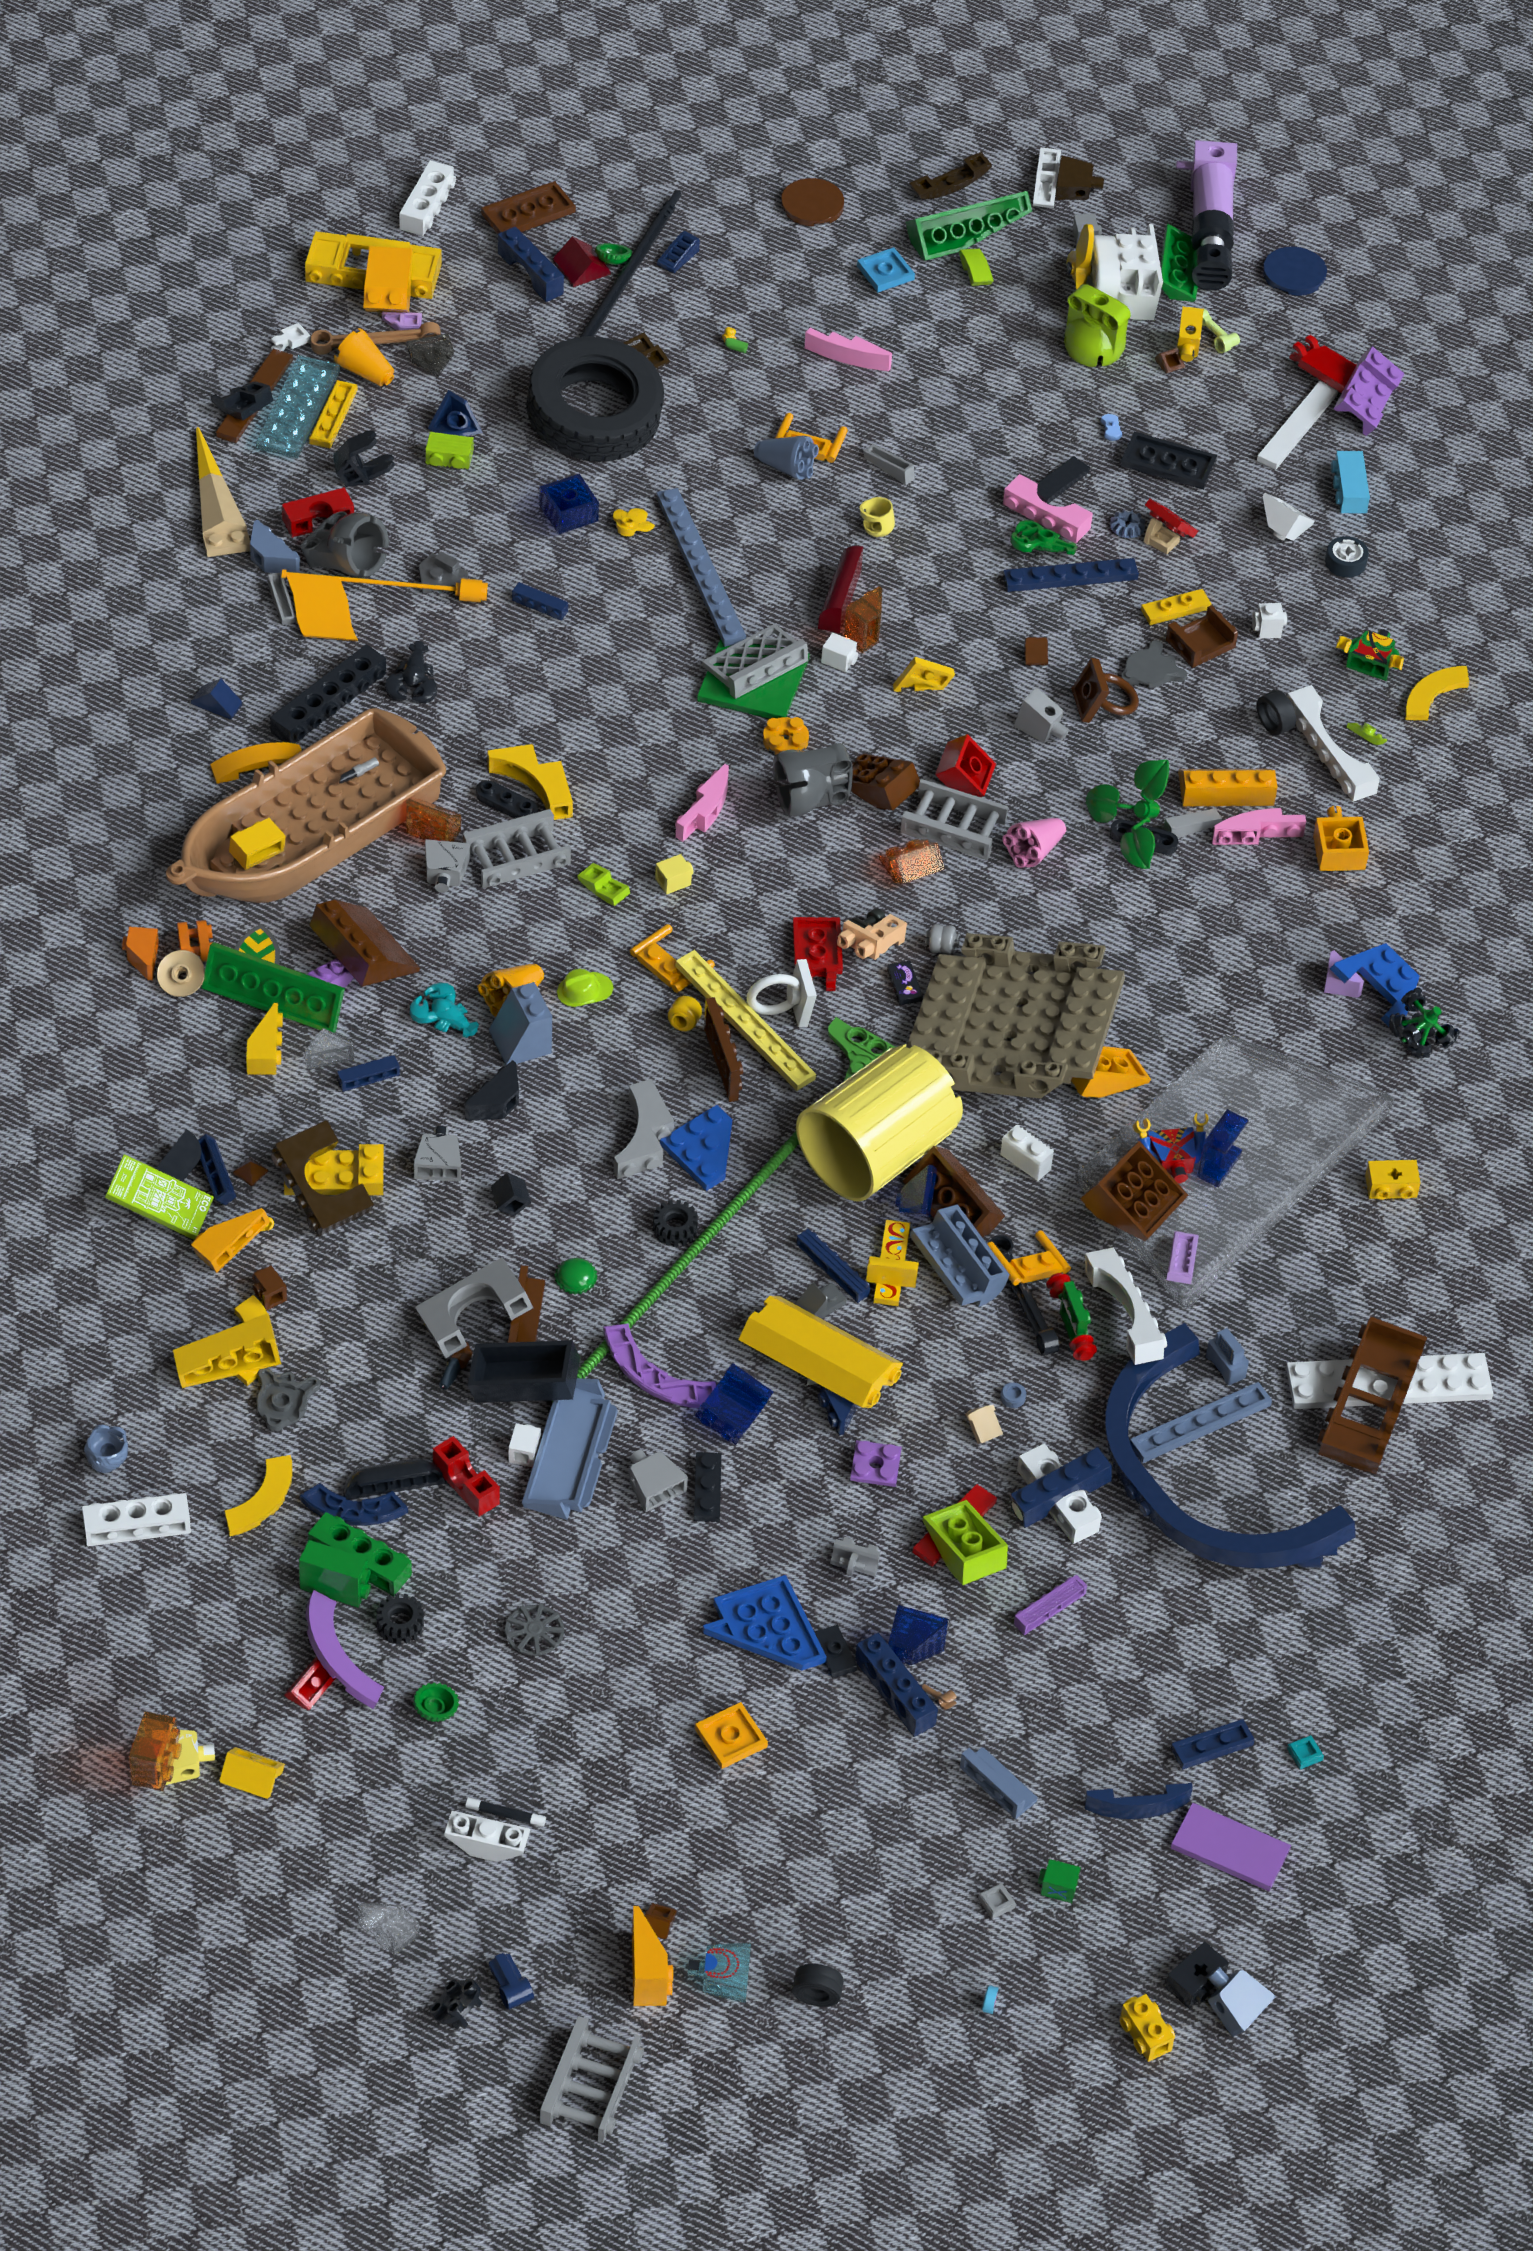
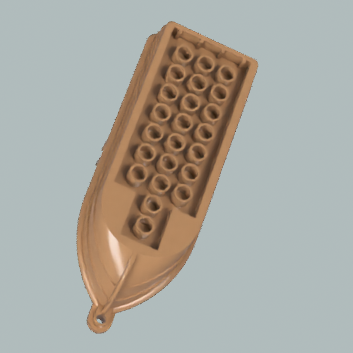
[166,708,446,903]

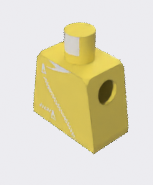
[153,1728,215,1786]

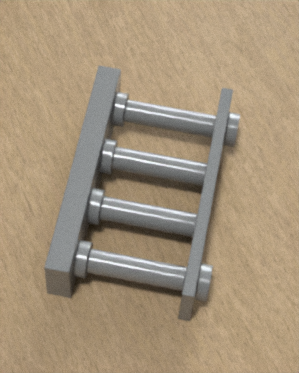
[900,779,1008,860]
[463,809,571,889]
[540,2016,644,2143]

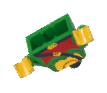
[1335,629,1404,681]

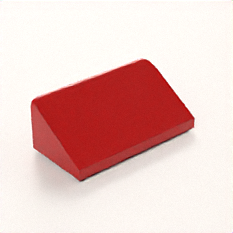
[284,1657,336,1710]

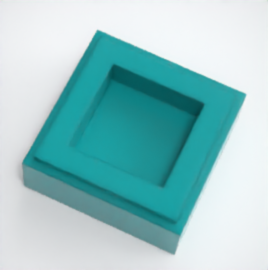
[1287,1735,1324,1770]

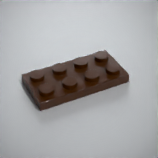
[481,181,576,234]
[704,997,743,1102]

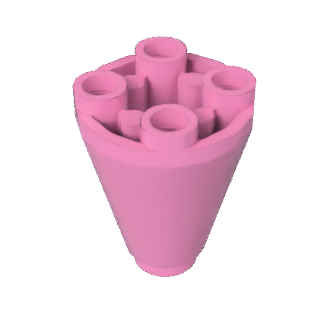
[1002,818,1066,868]

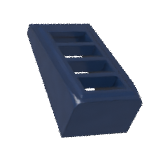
[657,231,700,273]

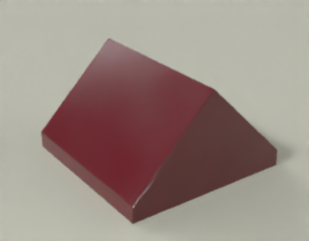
[553,236,611,287]

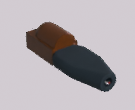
[439,1342,473,1390]

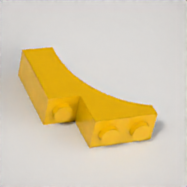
[487,744,573,820]

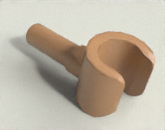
[922,1684,957,1710]

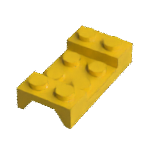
[284,1144,384,1195]

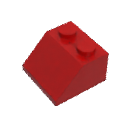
[935,734,996,797]

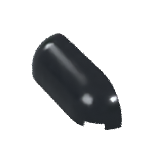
[155,1129,201,1182]
[343,1458,446,1500]

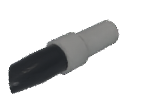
[339,757,379,784]

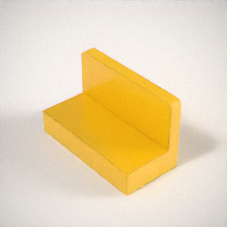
[866,1256,919,1288]
[220,1747,285,1799]

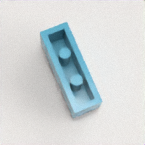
[1331,451,1370,513]

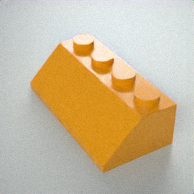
[1178,769,1278,806]

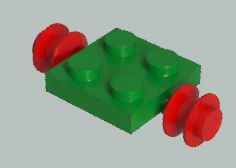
[1046,1273,1097,1361]

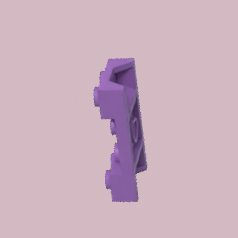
[1334,346,1405,436]

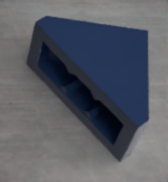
[191,678,242,720]

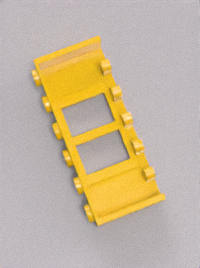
[305,231,442,299]

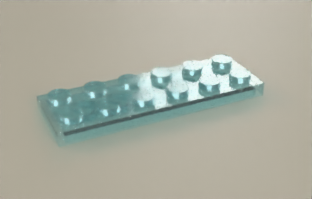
[256,355,340,459]

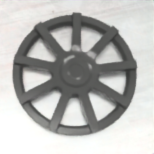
[505,1603,564,1656]

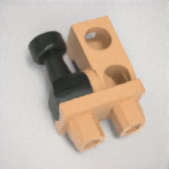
[837,908,907,960]

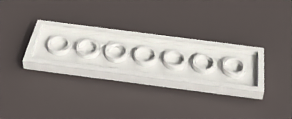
[1286,1353,1493,1409]

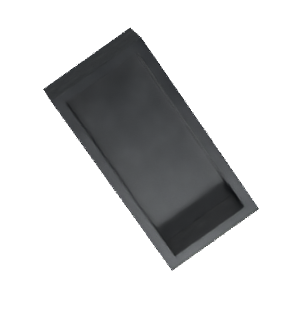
[468,1340,580,1403]

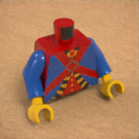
[1133,1113,1209,1183]

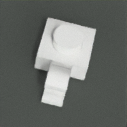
[271,323,310,351]

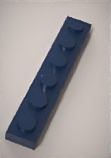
[1003,558,1139,592]

